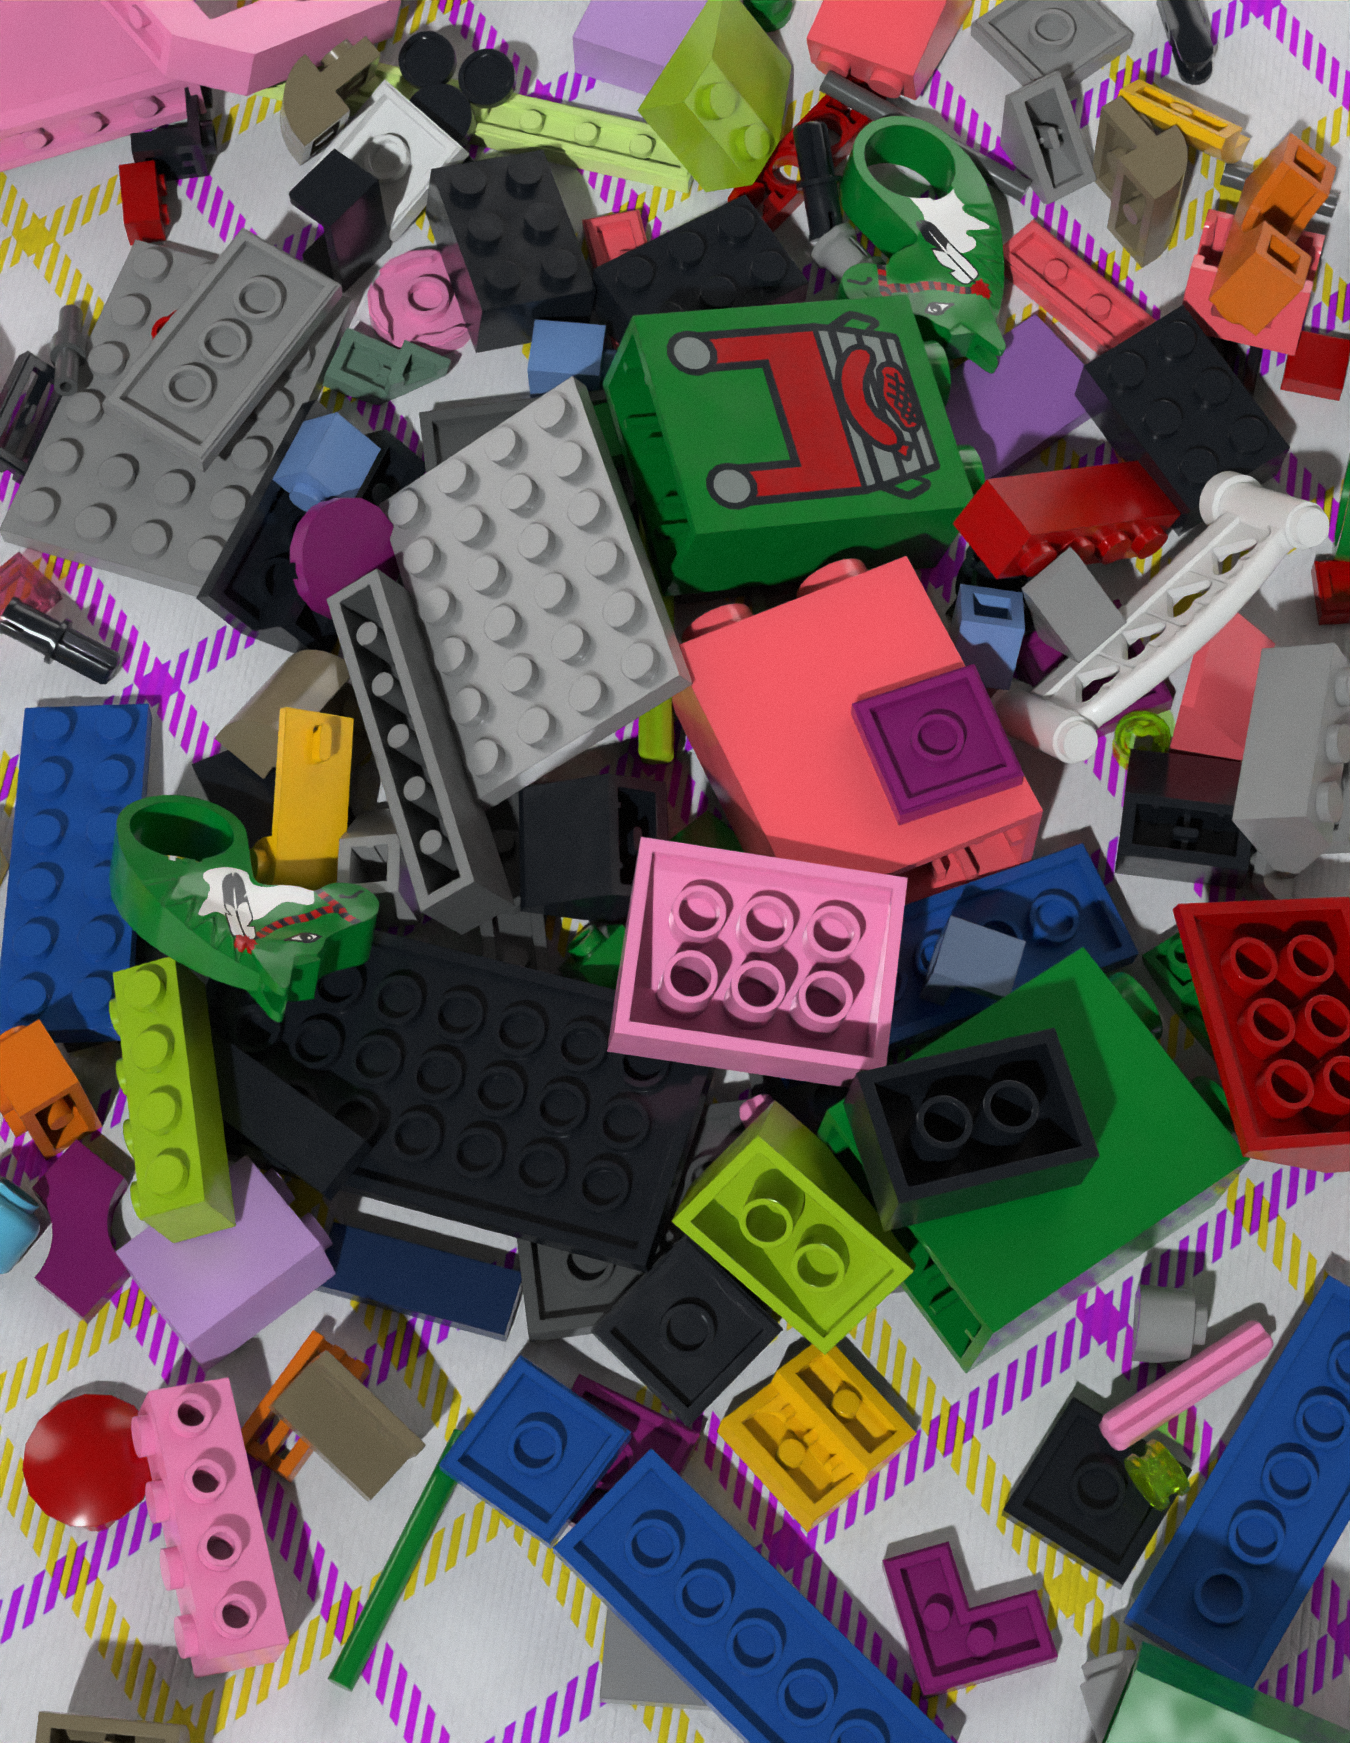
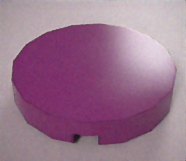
[290,498,400,619]

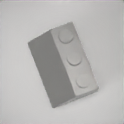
[1232,643,1350,879]

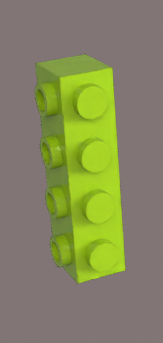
[109,957,236,1243]

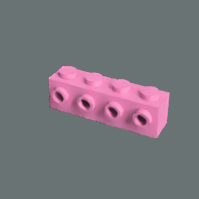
[131,1377,289,1678]

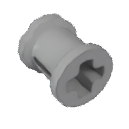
[811,223,886,282]

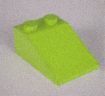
[637,0,792,192]
[671,1100,916,1355]

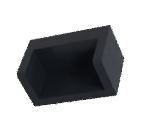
[289,148,391,293]

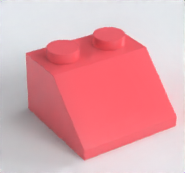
[1168,613,1275,762]

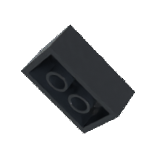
[426,150,596,353]
[592,195,809,345]
[1075,305,1290,537]
[843,1027,1100,1232]

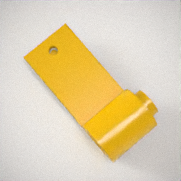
[249,707,354,891]

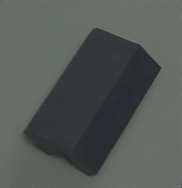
[196,400,426,653]

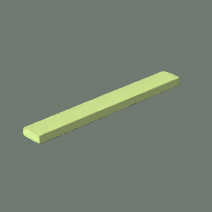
[254,63,694,194]

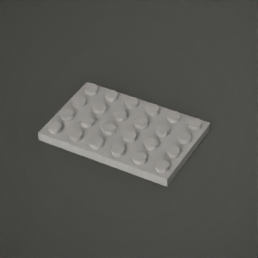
[0,240,356,597]
[379,376,693,811]

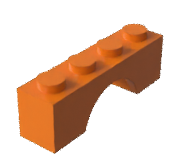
[1208,132,1337,336]

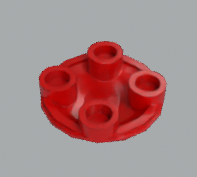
[22,1394,152,1532]

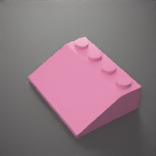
[607,837,908,1088]

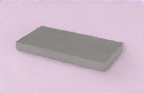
[102,228,343,472]

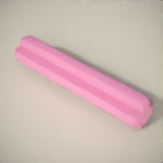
[1099,1320,1274,1451]

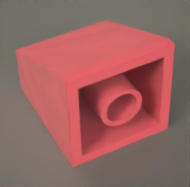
[806,0,972,100]

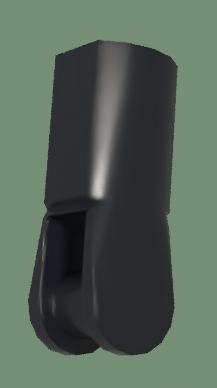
[1156,0,1214,85]

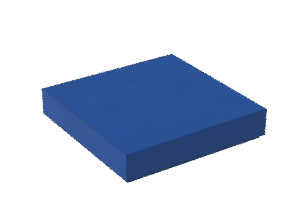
[439,1355,632,1549]

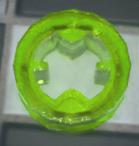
[1112,710,1171,771]
[1124,1439,1191,1511]

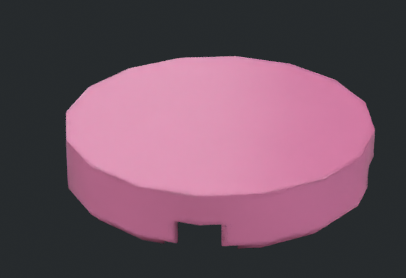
[367,249,471,356]

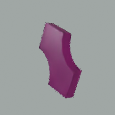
[32,1139,130,1324]

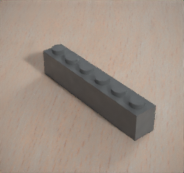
[327,568,515,935]

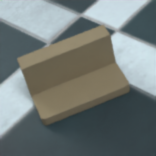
[268,1350,426,1501]

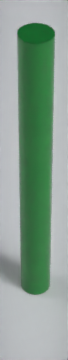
[327,1429,463,1692]

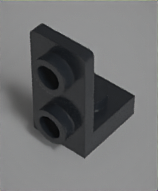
[130,85,218,181]

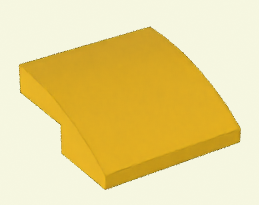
[1117,79,1250,164]
[716,1344,917,1533]

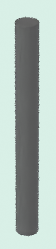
[819,70,1032,202]

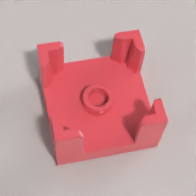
[1182,209,1325,356]

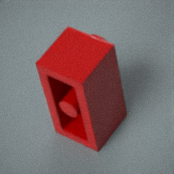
[119,160,171,246]

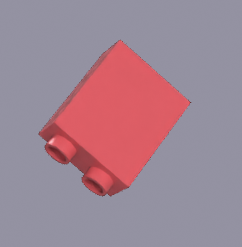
[672,556,1043,905]

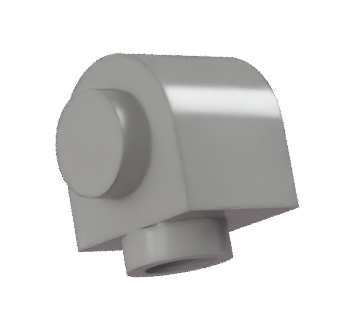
[1131,1284,1208,1365]

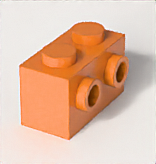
[0,1019,103,1161]

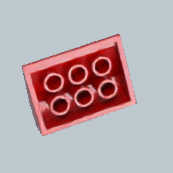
[1172,897,1350,1173]

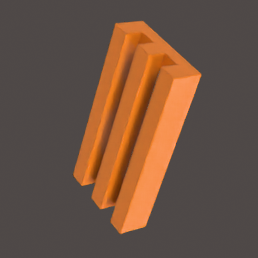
[241,1330,370,1483]

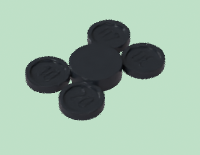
[398,31,517,163]

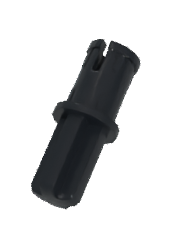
[793,121,843,242]
[0,596,120,684]

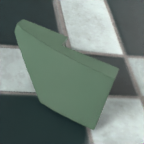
[322,327,451,406]

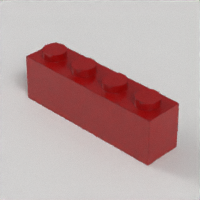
[953,461,1181,579]

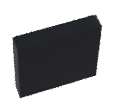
[590,1233,783,1427]
[1001,1397,1192,1590]

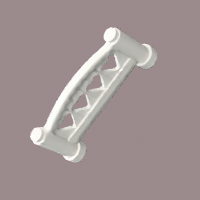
[985,471,1329,764]

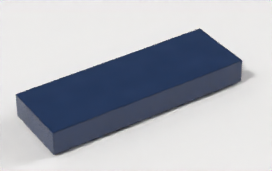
[315,1222,523,1342]

